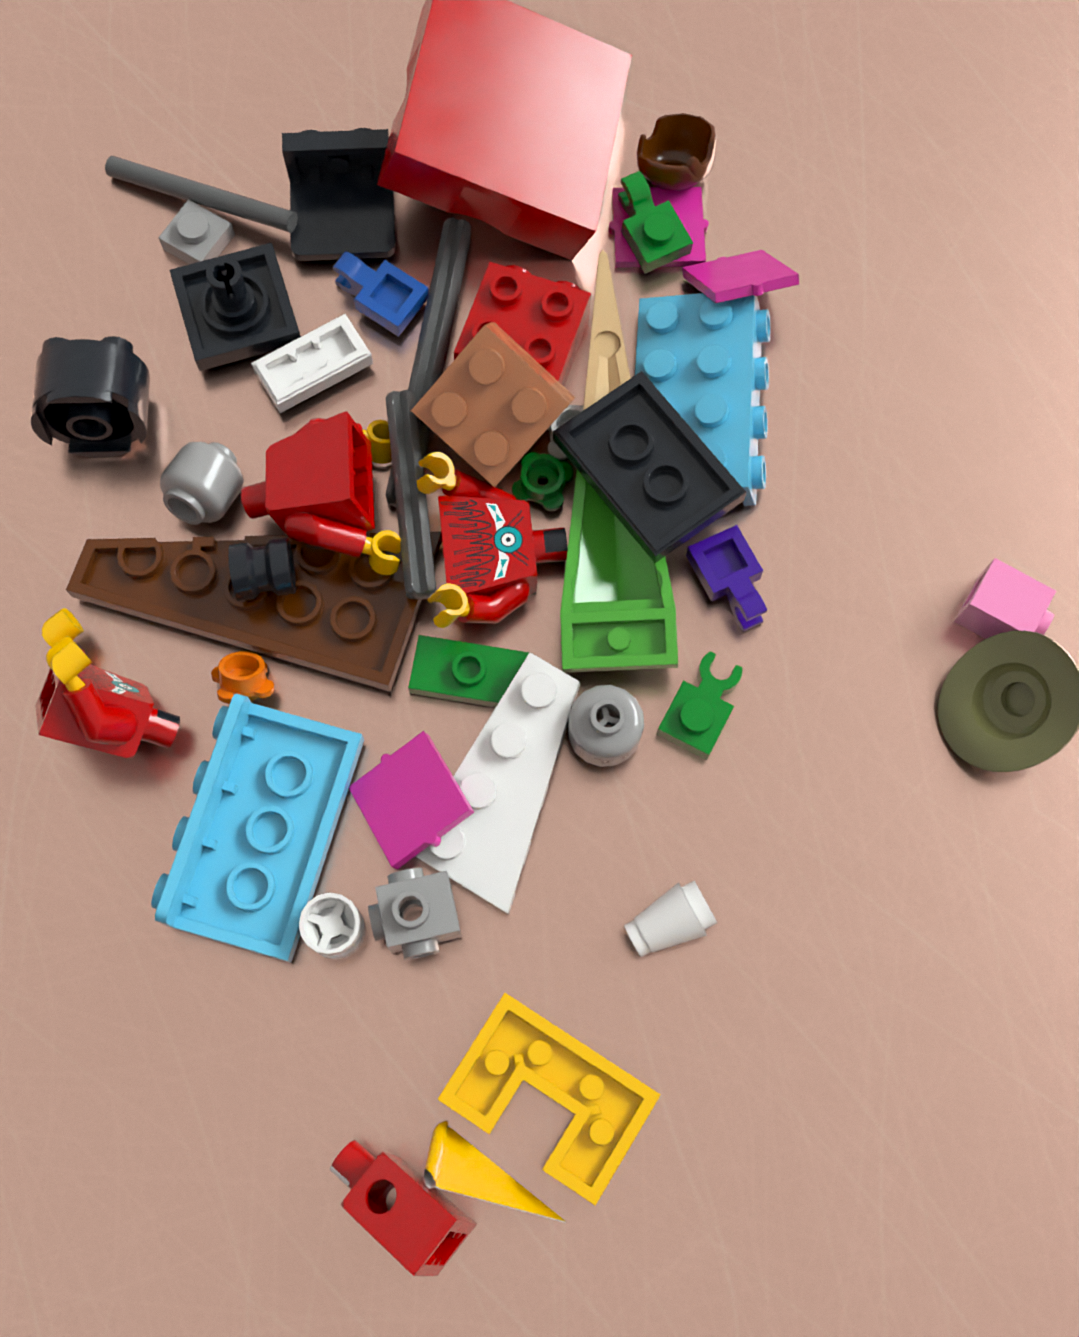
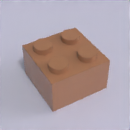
[411,322,576,487]

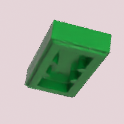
[408,635,529,708]

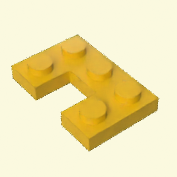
[437,993,661,1206]

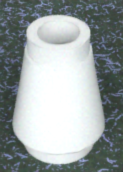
[624,881,717,957]

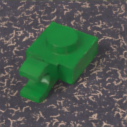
[618,171,693,274]

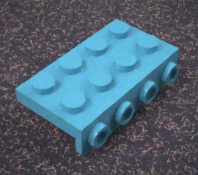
[635,293,771,506]
[151,694,364,963]

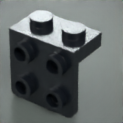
[282,128,396,261]

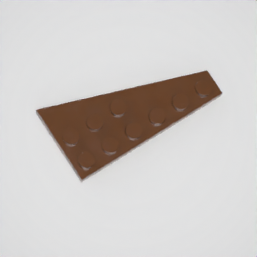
[66,532,442,692]

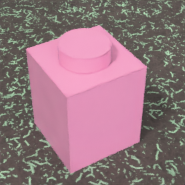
[954,558,1056,639]

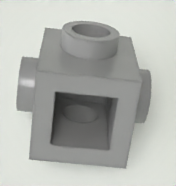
[368,868,462,960]

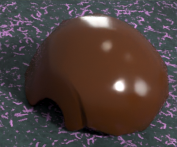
[636,113,716,191]

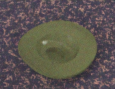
[938,630,1079,772]

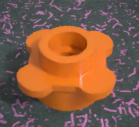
[211,651,275,704]

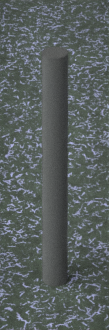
[105,156,298,233]

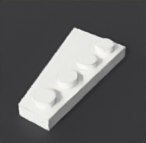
[416,653,580,914]

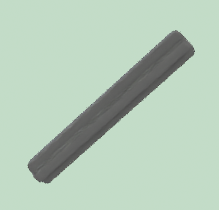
[385,390,436,600]

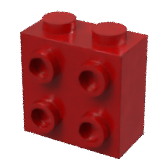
[453,262,591,386]

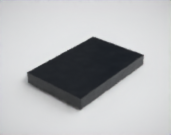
[553,371,746,563]

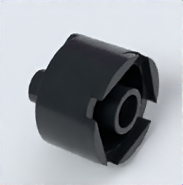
[31,336,150,458]

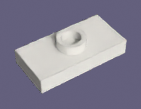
[251,314,373,413]

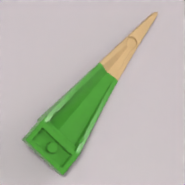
[560,250,678,673]

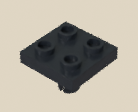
[169,242,301,371]

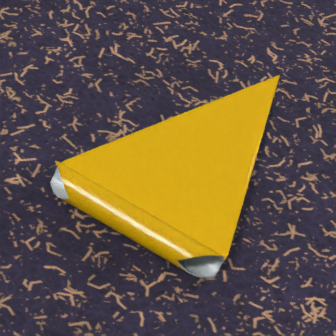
[423,1121,566,1223]

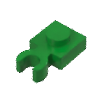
[656,651,743,760]

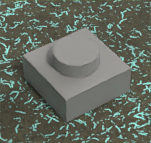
[159,199,235,264]

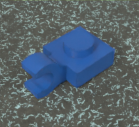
[333,251,429,337]

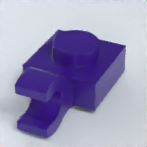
[686,525,767,632]

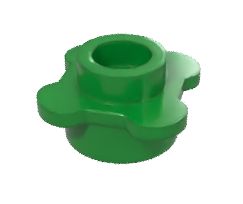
[512,452,573,511]

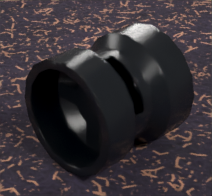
[228,537,296,601]

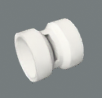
[299,893,366,960]

